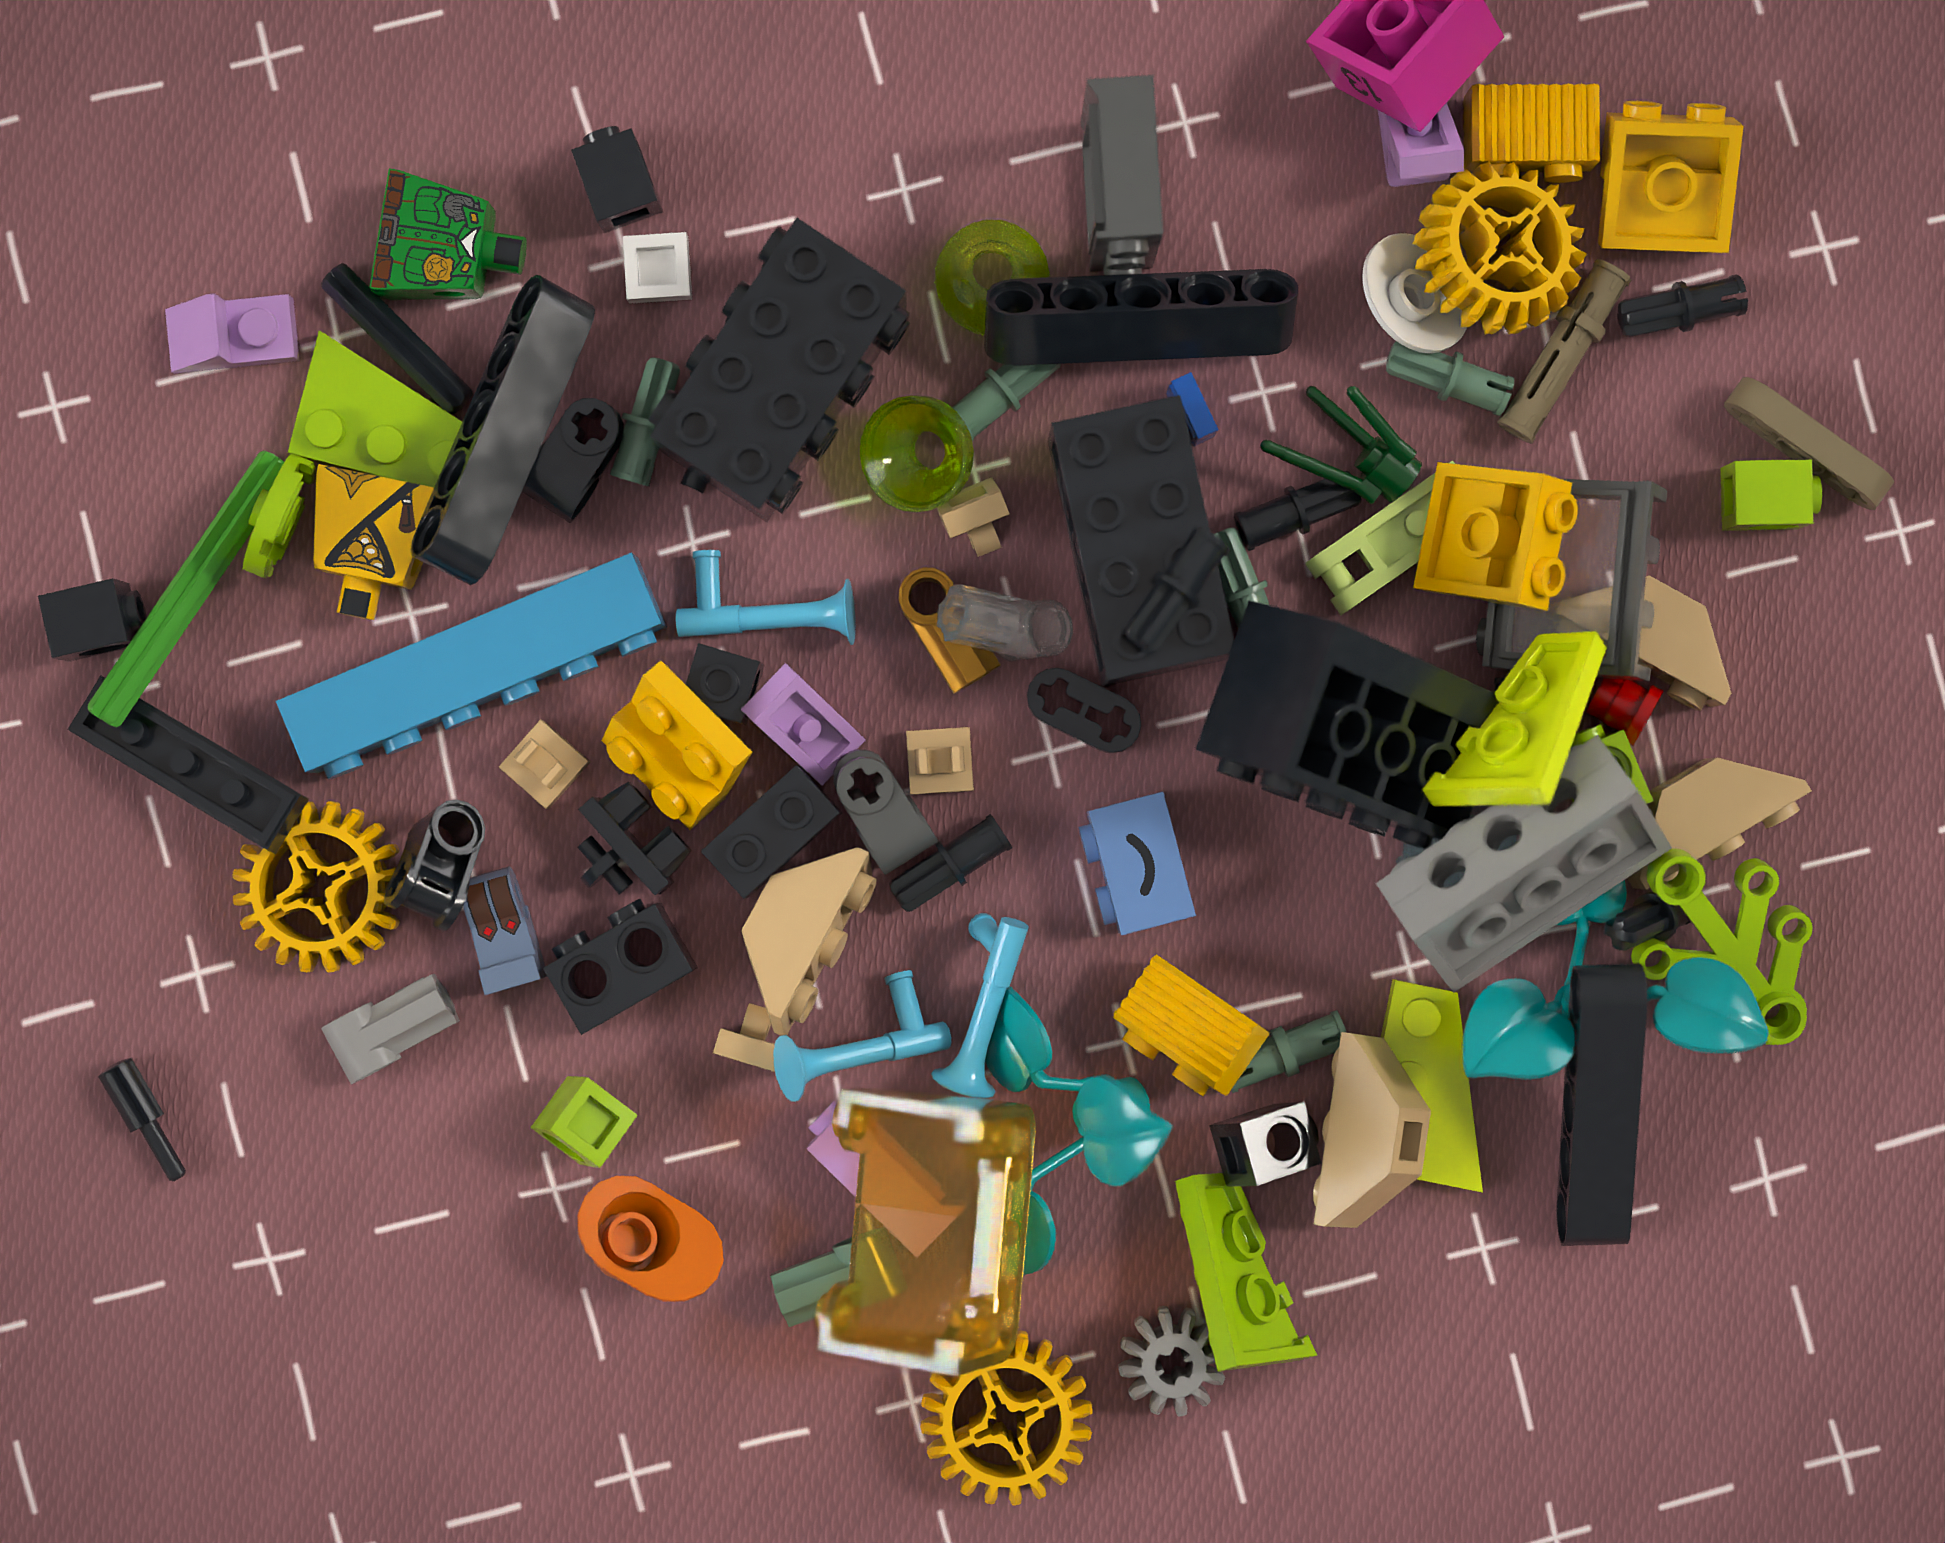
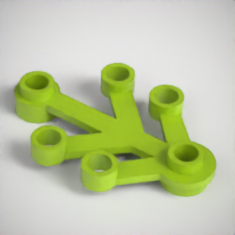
[1631,848,1813,1045]

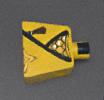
[313,464,434,620]

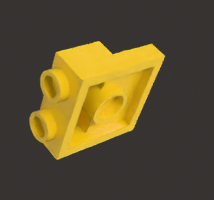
[1598,101,1744,253]
[1413,462,1578,611]
[601,661,752,830]

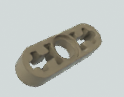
[1724,377,1894,510]

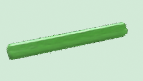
[88,450,285,727]

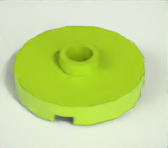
[243,453,316,579]

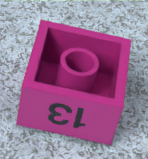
[1306,0,1505,132]

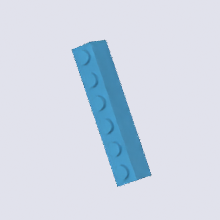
[276,552,667,780]

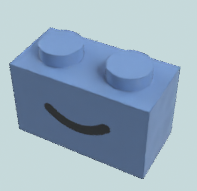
[1078,792,1196,936]

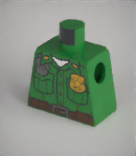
[369,168,527,300]

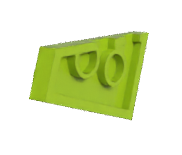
[288,330,462,487]
[1175,1173,1317,1372]

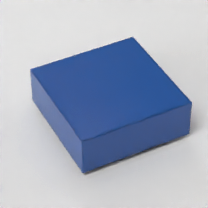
[1166,372,1219,446]

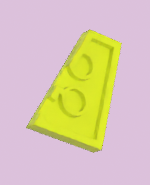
[1422,631,1606,806]
[1381,979,1483,1193]

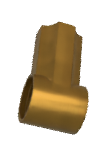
[899,567,1001,694]

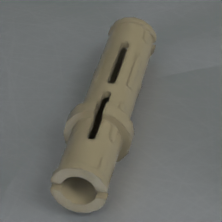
[1497,259,1631,444]

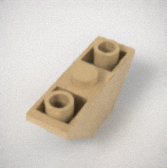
[1545,576,1731,711]
[1627,758,1812,889]
[741,847,876,1036]
[1313,1032,1431,1228]

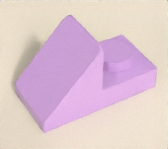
[1378,103,1464,187]
[165,293,300,374]
[741,663,866,785]

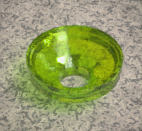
[935,220,1050,335]
[860,395,974,512]

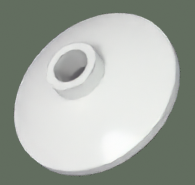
[1362,233,1467,353]

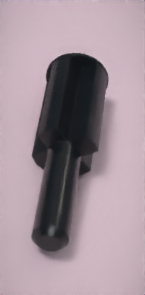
[98,1058,186,1182]

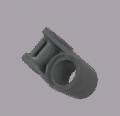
[833,749,939,875]

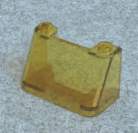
[815,1088,1036,1376]

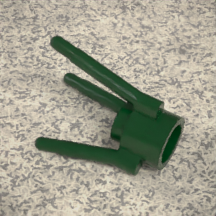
[1260,386,1422,504]

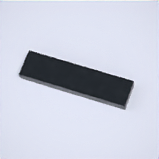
[67,675,309,854]

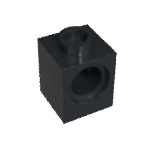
[571,126,663,233]
[38,578,147,661]
[685,643,765,725]
[1209,1102,1322,1187]

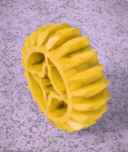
[1412,161,1587,335]
[232,801,400,973]
[920,1330,1093,1505]

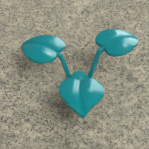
[1462,880,1769,1079]
[981,986,1172,1277]

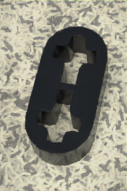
[1026,668,1141,753]

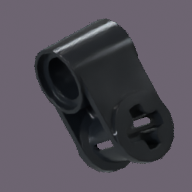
[522,398,625,523]
[384,799,485,931]

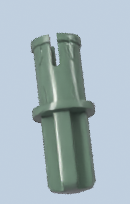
[1386,341,1515,416]
[610,357,680,487]
[944,364,1061,444]
[1214,528,1269,629]

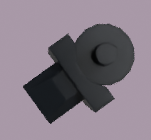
[577,782,692,896]

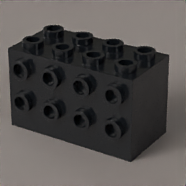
[649,217,910,522]

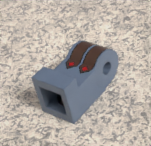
[463,866,548,995]

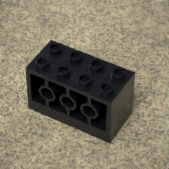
[1048,395,1234,687]
[1195,600,1499,850]

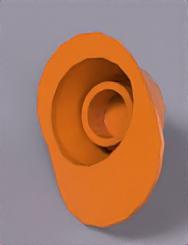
[577,1175,724,1302]

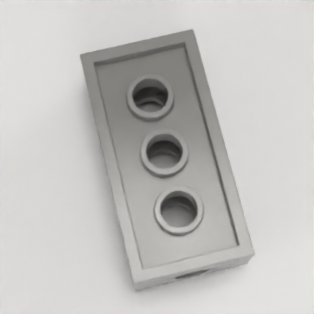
[1376,735,1672,993]

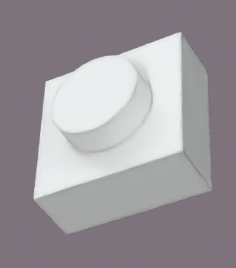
[623,232,692,303]

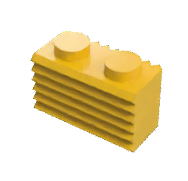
[1463,83,1600,183]
[1113,954,1270,1096]

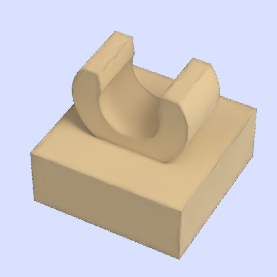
[934,477,1010,557]
[499,719,591,809]
[906,727,974,795]
[713,1003,775,1072]

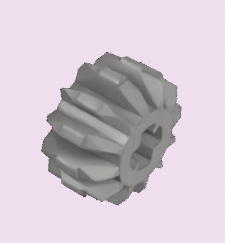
[1118,1306,1225,1417]

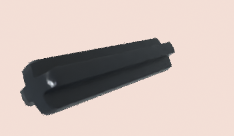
[321,263,473,415]

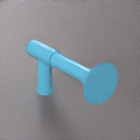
[676,550,856,645]
[931,913,1029,1098]
[773,970,951,1102]

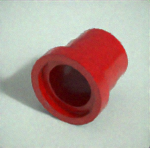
[1586,679,1664,746]

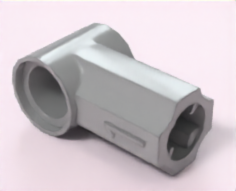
[321,974,460,1085]

